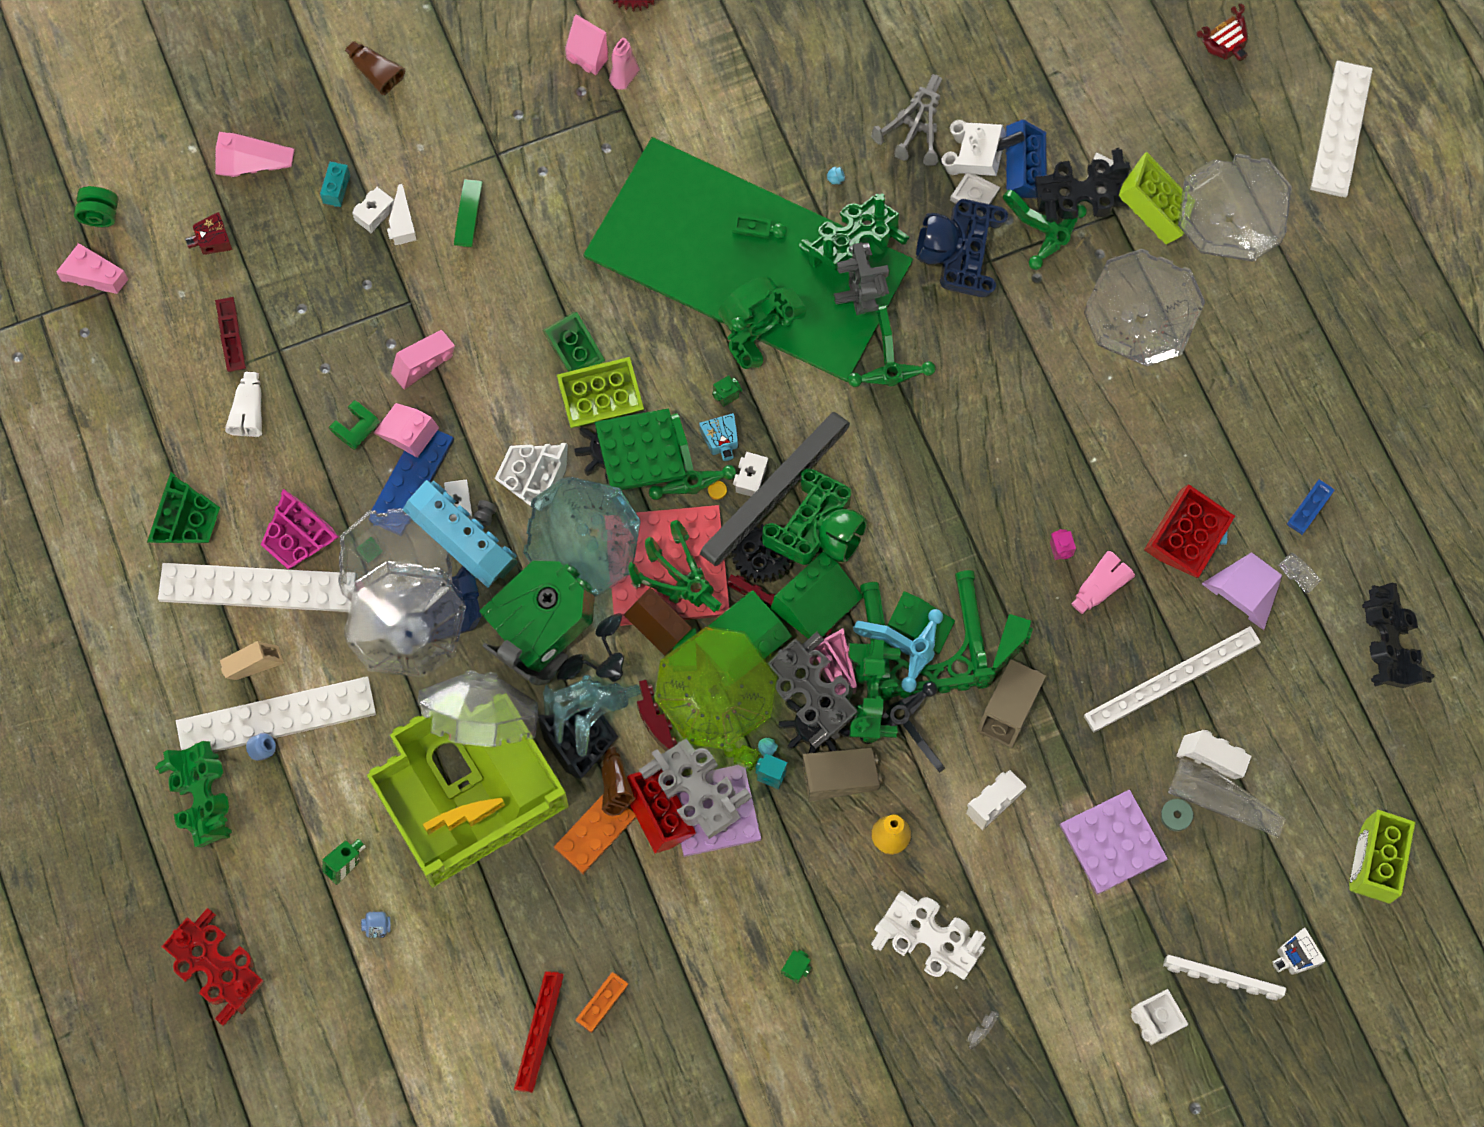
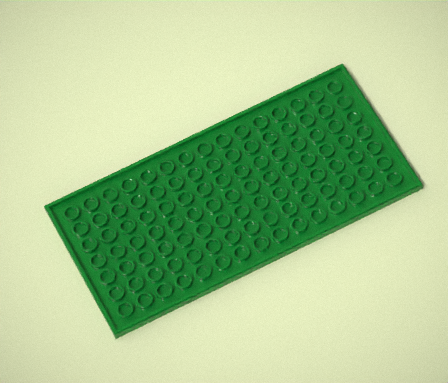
[583,137,913,382]

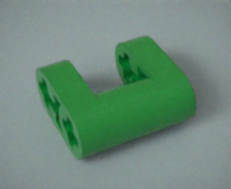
[328,400,380,450]

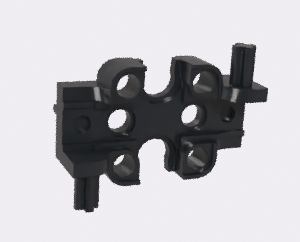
[1035,148,1130,223]
[1362,582,1434,688]

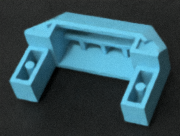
[403,480,518,588]

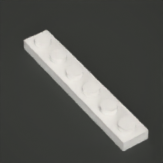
[1163,955,1286,1000]

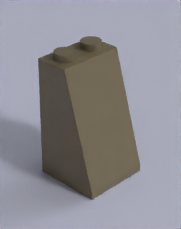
[977,659,1046,748]
[802,747,882,802]

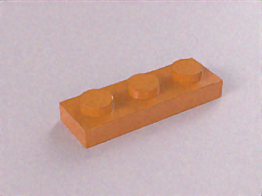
[575,972,629,1033]

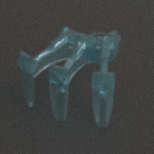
[543,675,641,756]

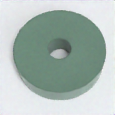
[1160,799,1193,831]

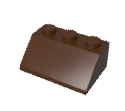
[624,587,692,656]

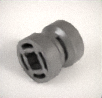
[473,500,497,526]

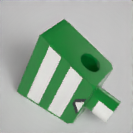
[322,839,365,885]

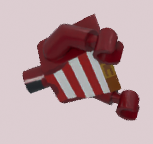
[1196,4,1248,61]

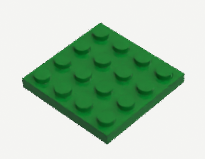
[595,408,686,492]

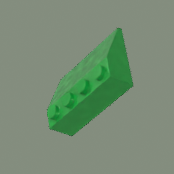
[771,552,863,639]
[692,590,792,684]

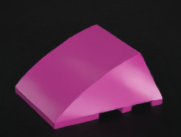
[261,489,339,569]

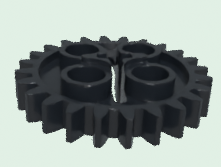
[731,524,793,583]

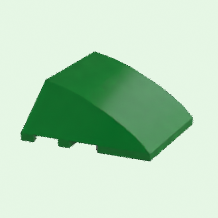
[147,472,220,543]

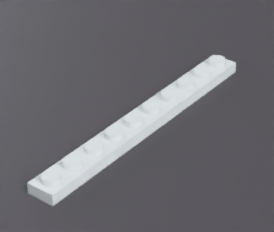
[1084,626,1261,733]

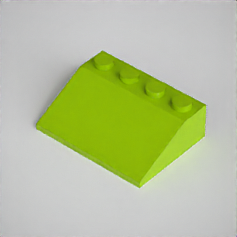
[1119,152,1194,245]
[557,357,644,428]

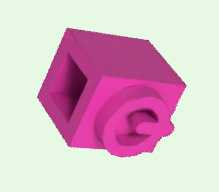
[1050,529,1076,560]

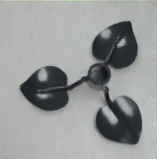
[557,613,624,682]

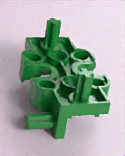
[799,193,909,270]
[848,640,901,743]
[155,741,232,848]

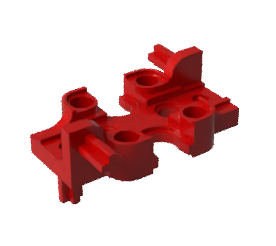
[161,908,264,1026]

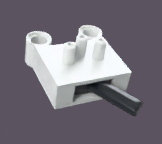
[942,120,1025,176]

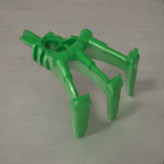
[628,520,722,612]

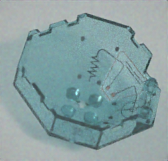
[523,476,641,597]

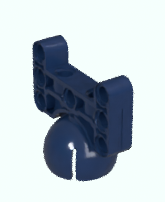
[916,199,1008,298]

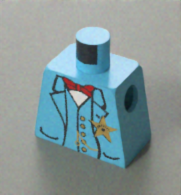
[699,413,738,461]

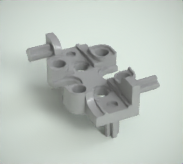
[639,738,752,839]

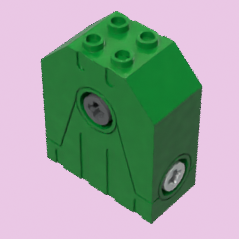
[479,561,595,672]

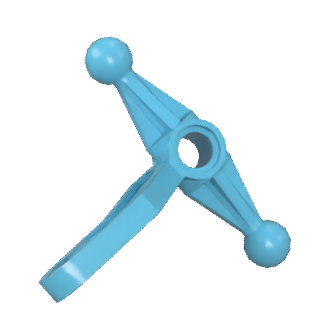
[853,609,943,692]

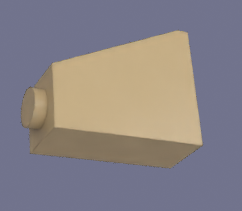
[220,641,284,680]

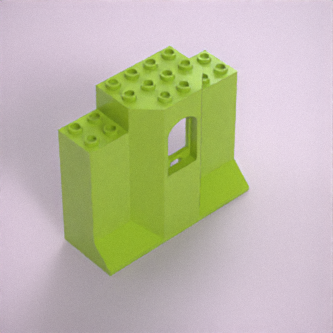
[367,694,569,888]

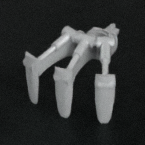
[871,74,942,166]

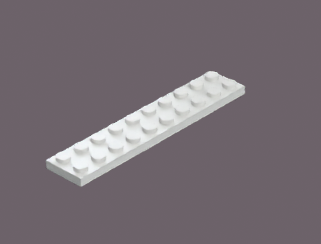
[158,563,355,612]
[176,676,376,752]

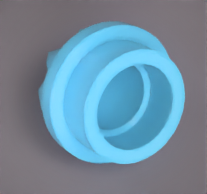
[827,166,845,185]
[758,738,778,756]

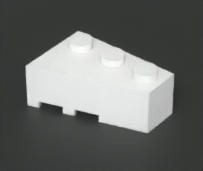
[966,770,1027,830]

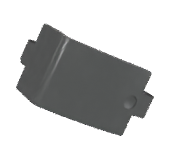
[483,640,568,686]

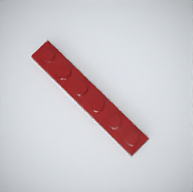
[514,971,564,1093]

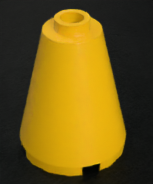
[871,815,911,855]

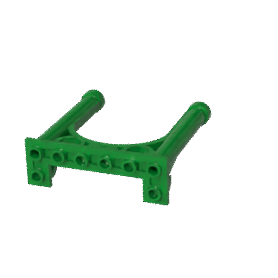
[860,570,995,701]

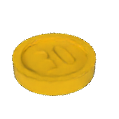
[708,481,727,500]

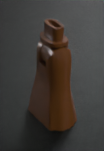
[345,41,406,95]
[602,747,635,816]

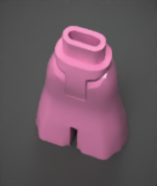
[609,38,639,89]
[1071,551,1135,614]

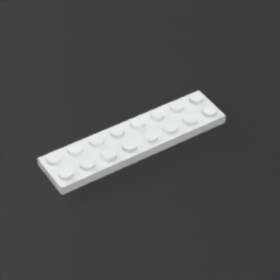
[1310,60,1372,198]

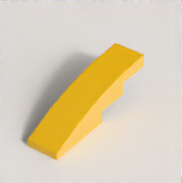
[423,798,505,835]

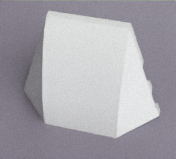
[495,443,568,510]

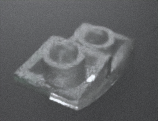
[1279,553,1321,593]
[967,1011,999,1049]

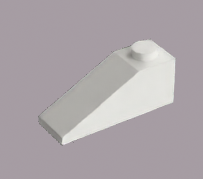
[387,184,416,245]

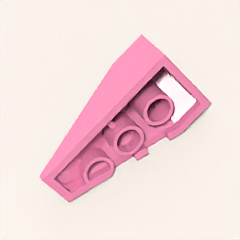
[215,132,295,177]

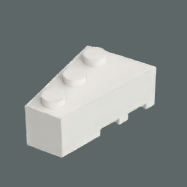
[1176,730,1251,779]

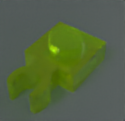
[724,743,760,771]

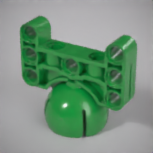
[762,469,867,565]

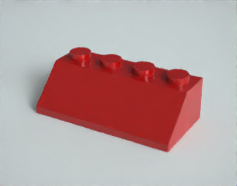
[627,769,696,854]

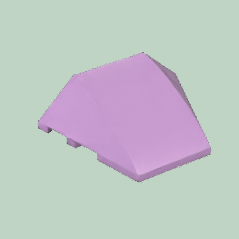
[1202,552,1282,630]

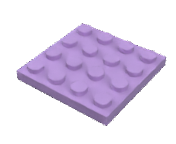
[669,764,761,857]
[1060,789,1168,895]

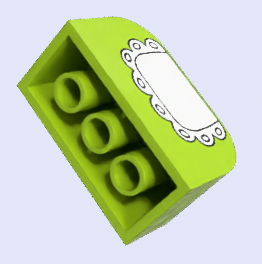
[1349,810,1415,904]

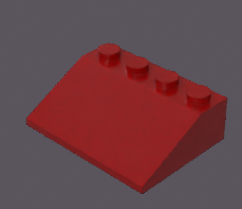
[1144,484,1235,578]

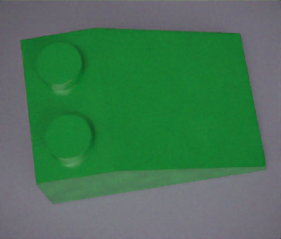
[542,312,605,372]
[888,591,955,655]
[992,614,1033,677]

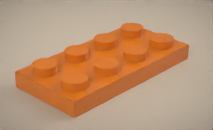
[554,795,636,874]

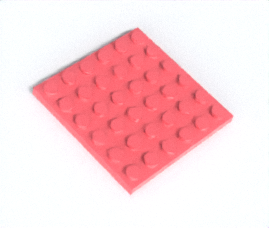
[605,505,729,626]

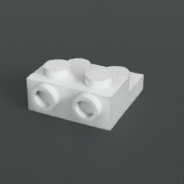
[1130,989,1189,1045]

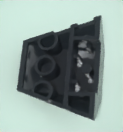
[538,705,618,780]

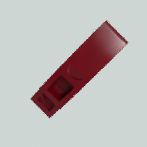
[637,679,677,751]

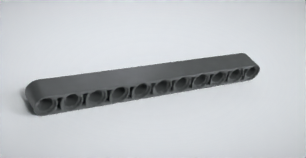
[700,412,850,566]

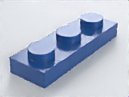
[1286,479,1335,535]

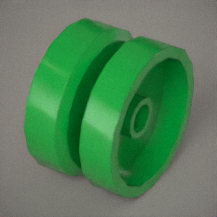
[74,186,119,228]

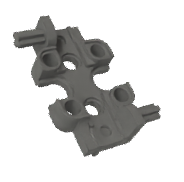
[834,242,889,315]
[768,632,859,749]

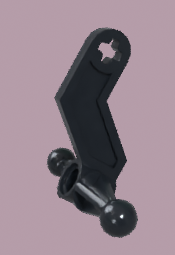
[860,682,946,773]

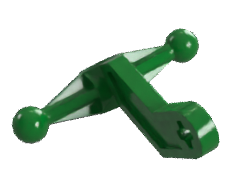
[1003,190,1087,270]
[848,304,936,387]
[649,413,737,500]

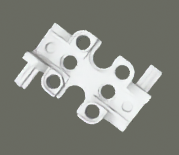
[871,890,986,980]

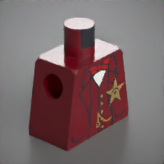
[185,212,232,255]

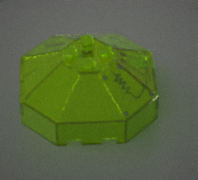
[654,626,778,750]

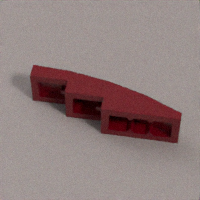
[215,297,246,372]

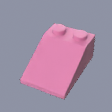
[565,15,608,75]
[374,403,439,458]

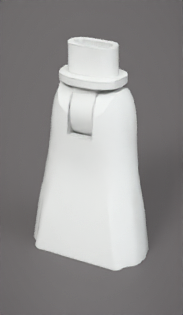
[225,372,262,437]

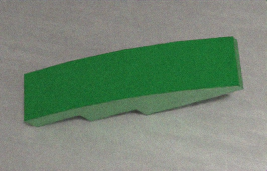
[454,179,483,247]

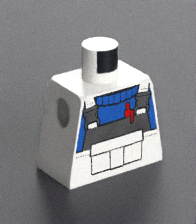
[1272,928,1325,975]

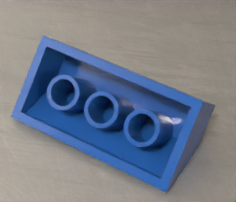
[1006,119,1047,198]

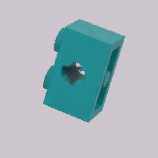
[320,161,350,207]
[755,753,787,790]

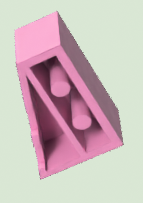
[57,243,128,294]
[391,330,455,390]
[813,629,857,695]

